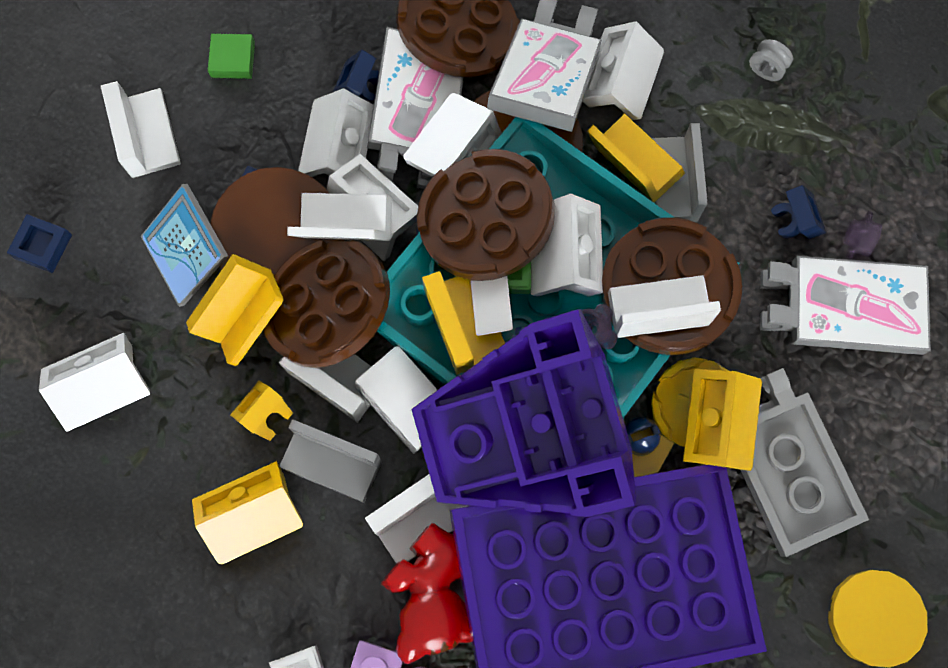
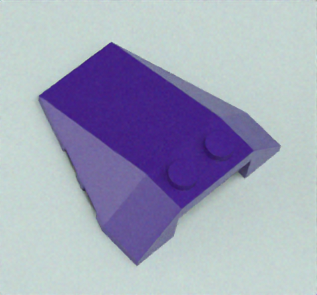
[411,309,637,517]

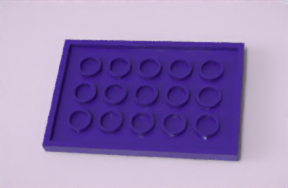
[449,465,767,668]

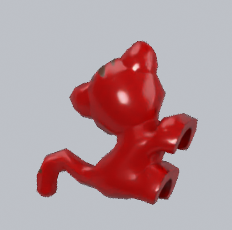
[381,523,472,664]

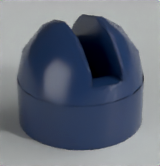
[626,417,661,456]

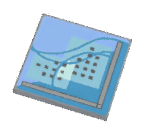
[141,184,228,307]

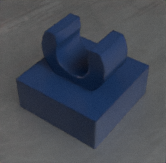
[333,50,379,104]
[771,185,827,239]
[7,214,72,273]

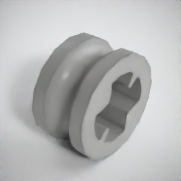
[749,39,793,81]

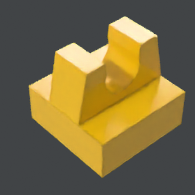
[230,381,293,441]

